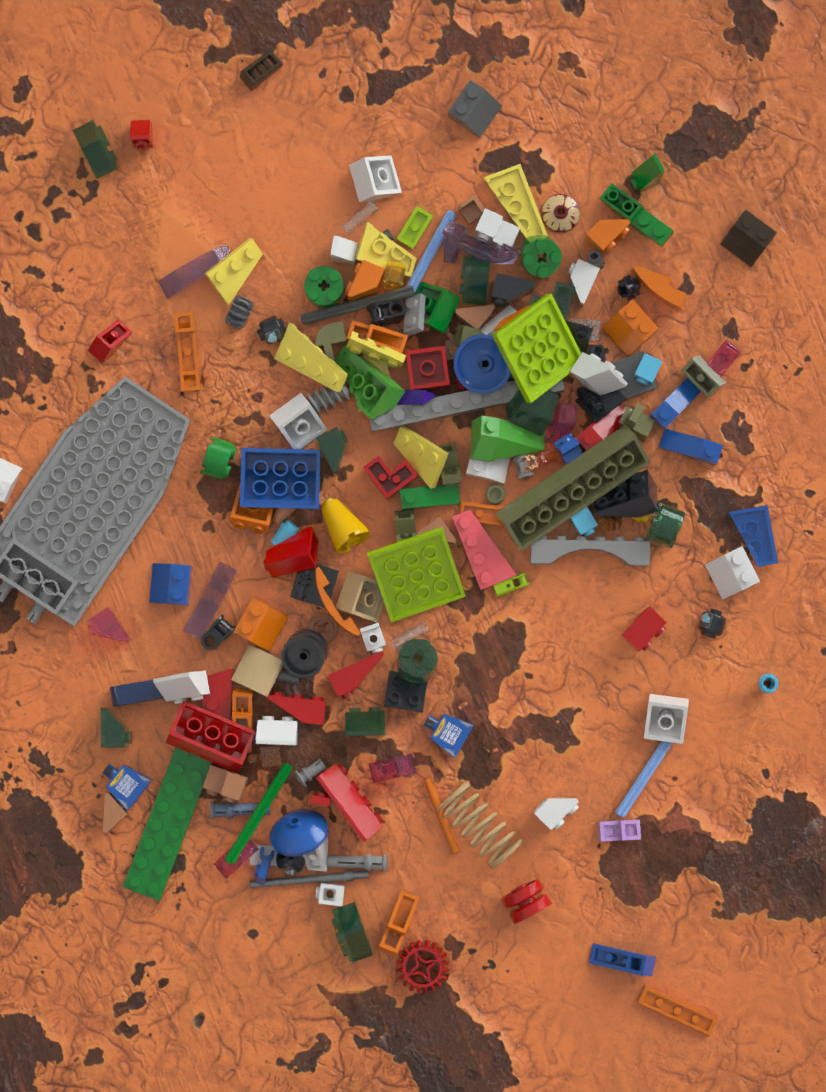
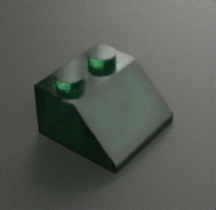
[505,389,559,436]
[316,427,348,476]
[345,707,386,736]
[101,708,132,748]

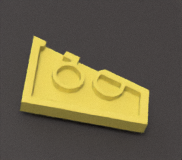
[355,222,417,277]
[205,238,263,305]

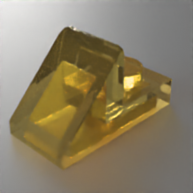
[384,261,406,290]

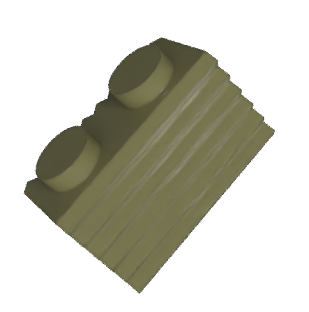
[681,355,726,397]

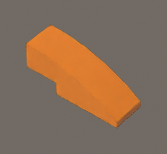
[632,265,687,310]
[346,320,408,354]
[232,689,253,753]
[377,890,419,957]

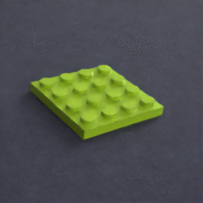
[492,293,581,403]
[367,527,466,623]

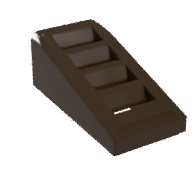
[240,50,283,91]

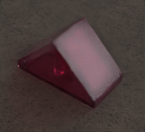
[707,339,742,377]

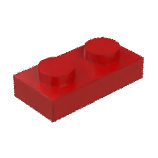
[310,791,332,807]

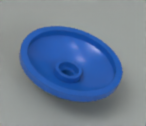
[454,334,511,394]
[269,809,328,856]

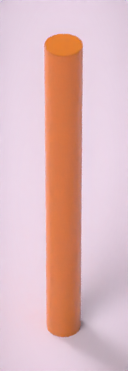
[423,777,459,854]

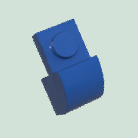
[554,433,583,465]

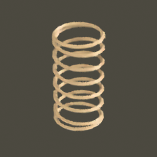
[437,782,522,869]

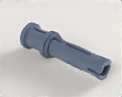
[210,801,270,819]

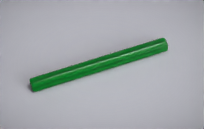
[224,763,293,865]

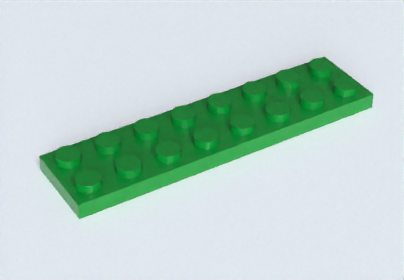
[123,747,212,901]

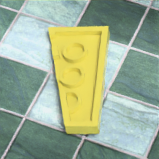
[484,164,548,239]
[274,323,348,392]

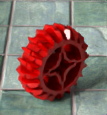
[396,940,449,994]

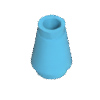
[271,519,299,545]
[759,674,778,693]

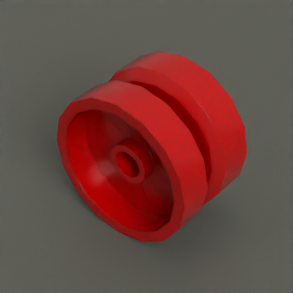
[501,878,552,924]

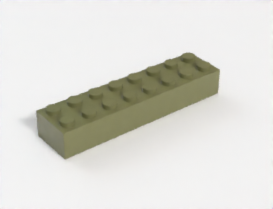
[495,425,651,551]

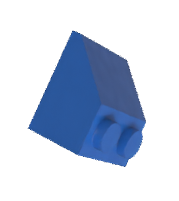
[149,563,192,606]

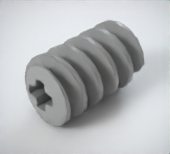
[306,383,350,414]

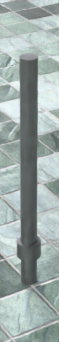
[250,870,369,888]

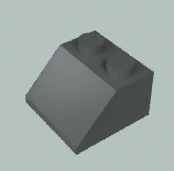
[448,80,502,138]

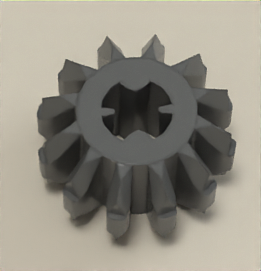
[225,295,254,330]

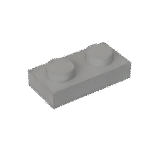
[403,293,426,336]

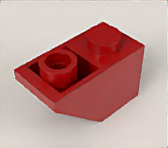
[130,120,153,150]

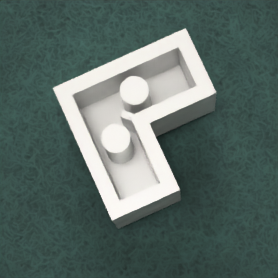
[475,208,520,253]

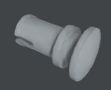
[295,759,326,787]

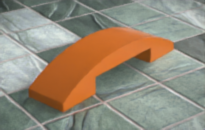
[173,311,201,392]
[315,567,361,636]

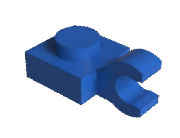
[254,847,275,885]

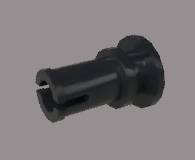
[586,344,605,362]

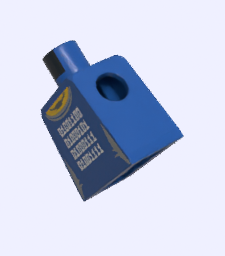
[424,714,474,758]
[103,764,153,810]

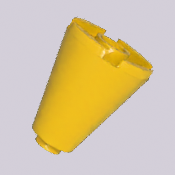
[321,498,370,554]

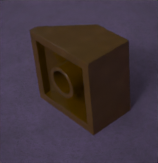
[720,209,777,267]

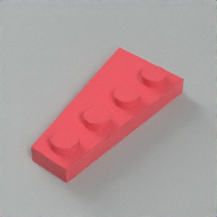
[451,509,517,590]

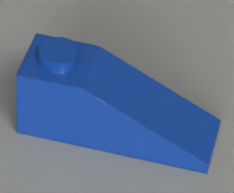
[649,378,701,430]
[659,429,723,466]
[589,944,656,976]

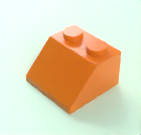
[602,299,659,357]
[234,598,288,651]

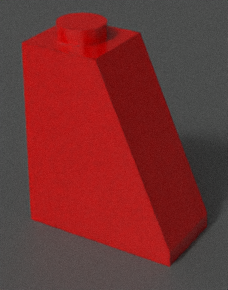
[263,526,319,578]

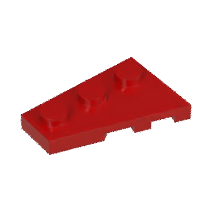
[201,668,233,720]

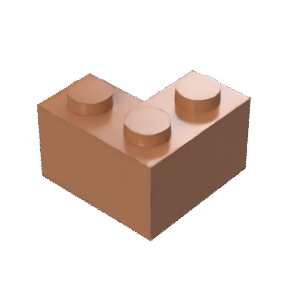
[203,765,249,803]

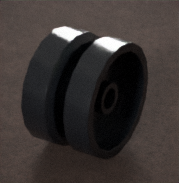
[281,629,328,678]

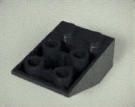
[594,470,658,518]

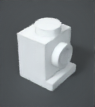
[360,623,386,654]
[315,883,345,906]

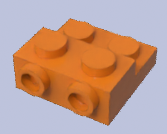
[230,483,274,534]

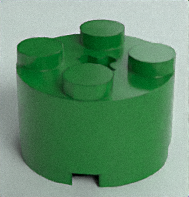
[520,235,562,278]
[304,266,344,308]
[200,436,237,480]

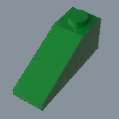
[629,154,665,193]
[400,484,461,510]

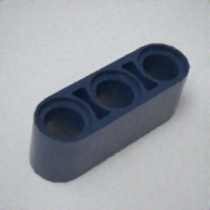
[110,680,164,707]

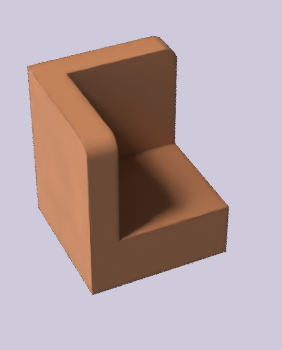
[458,194,484,225]

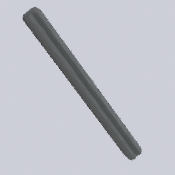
[301,285,415,325]

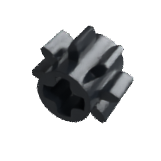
[617,275,641,301]

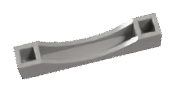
[530,536,650,566]

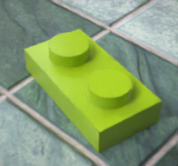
[397,206,433,250]

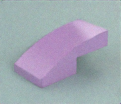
[597,820,641,842]

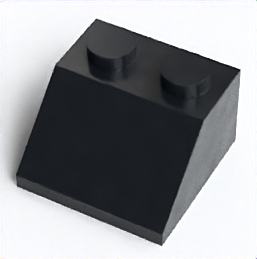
[491,273,535,308]

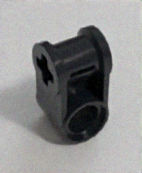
[366,300,406,327]
[201,614,236,651]

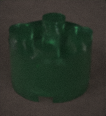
[645,503,685,549]
[397,639,438,684]

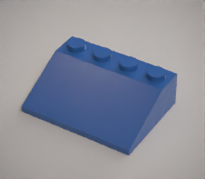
[240,448,321,509]

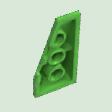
[335,344,405,419]
[470,416,545,462]

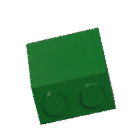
[415,282,461,333]

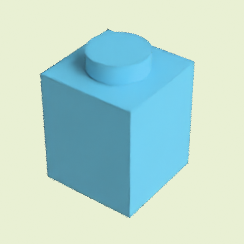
[633,353,663,386]
[569,507,598,537]

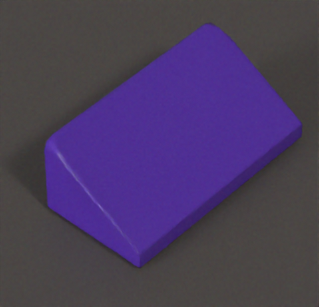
[397,390,435,405]

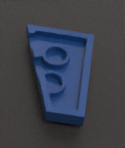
[729,505,778,567]

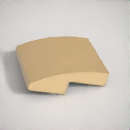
[231,645,283,697]

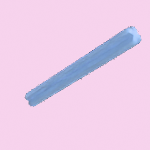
[406,210,456,291]
[616,741,673,818]

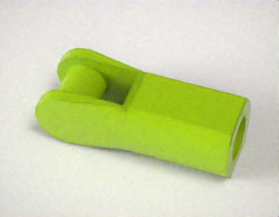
[493,573,530,597]

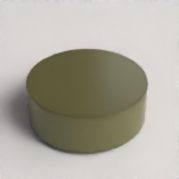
[486,484,505,504]

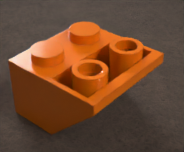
[584,219,631,255]
[346,259,385,302]

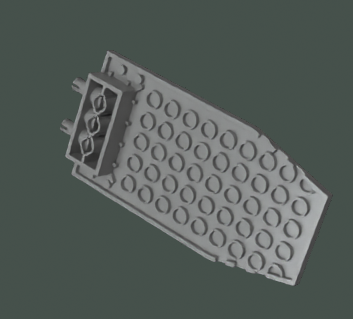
[0,377,191,627]

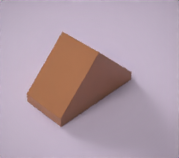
[455,305,495,330]
[417,517,456,545]
[102,793,129,833]

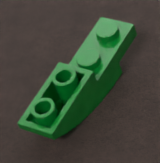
[600,183,674,248]

